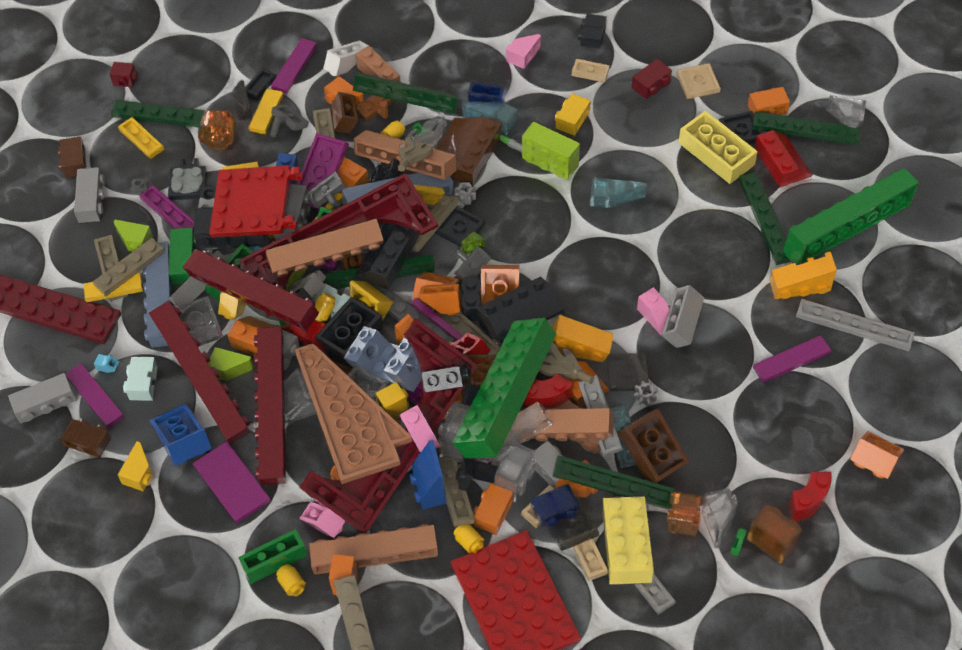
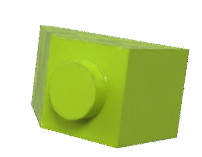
[114,219,153,252]
[208,347,254,381]

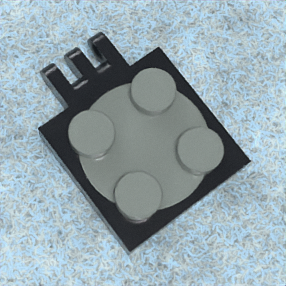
[168,158,207,200]

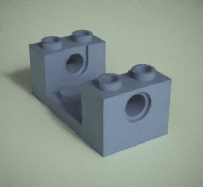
[344,326,422,392]

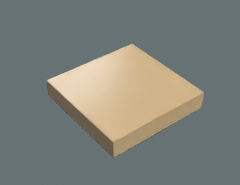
[676,63,721,99]

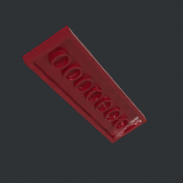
[0,274,122,345]

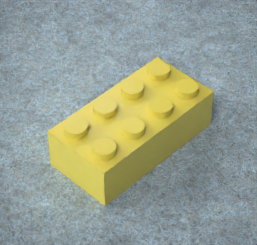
[678,111,758,184]
[602,497,654,584]

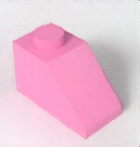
[505,34,541,69]
[637,287,669,335]
[400,405,440,452]
[299,501,345,538]

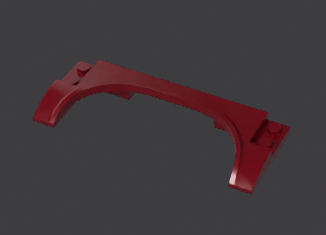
[238,173,439,317]
[299,318,478,534]

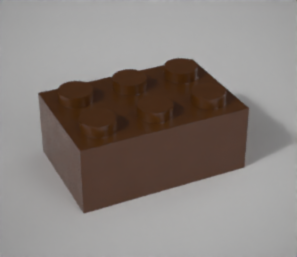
[618,409,689,483]

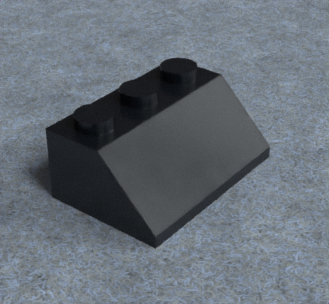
[315,297,383,367]

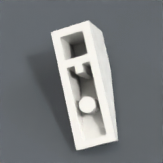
[323,41,372,76]

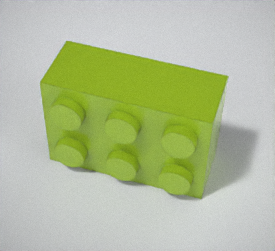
[522,121,580,180]

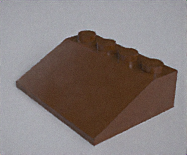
[436,117,502,187]

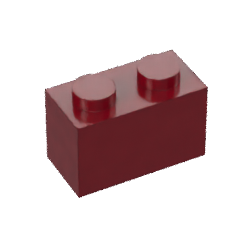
[632,59,672,99]

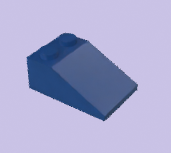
[149,403,211,466]
[409,440,446,509]

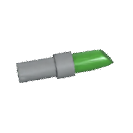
[500,135,522,153]

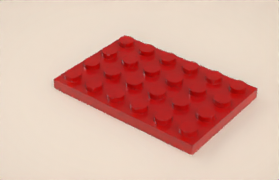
[450,530,581,650]

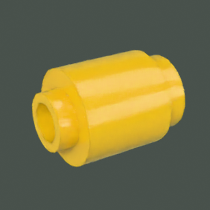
[380,121,405,139]
[315,292,336,322]
[454,525,484,553]
[276,564,306,596]

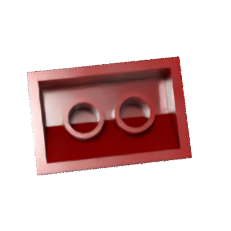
[755,130,812,188]

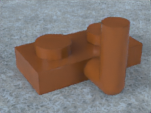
[356,95,393,122]

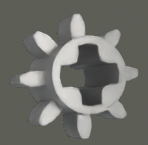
[455,182,476,205]
[633,380,658,406]

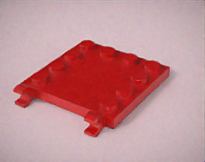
[209,165,303,238]

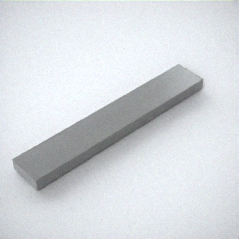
[796,299,915,351]

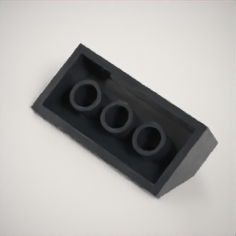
[194,207,274,251]
[354,223,421,290]
[477,276,564,344]

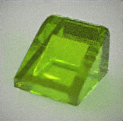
[462,232,485,254]

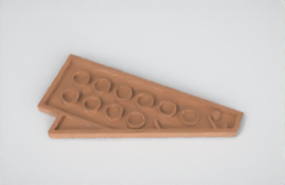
[294,344,412,484]

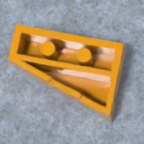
[769,251,837,299]
[548,315,614,362]

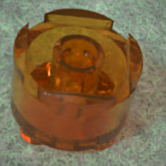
[198,110,236,150]
[667,492,702,537]

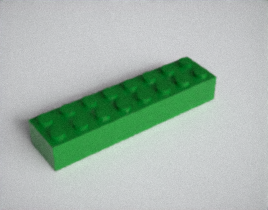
[783,168,919,266]
[452,318,557,458]

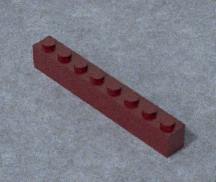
[183,249,319,332]
[149,301,251,445]
[254,327,286,485]

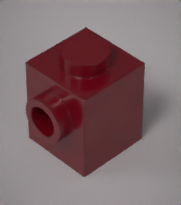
[109,62,138,88]

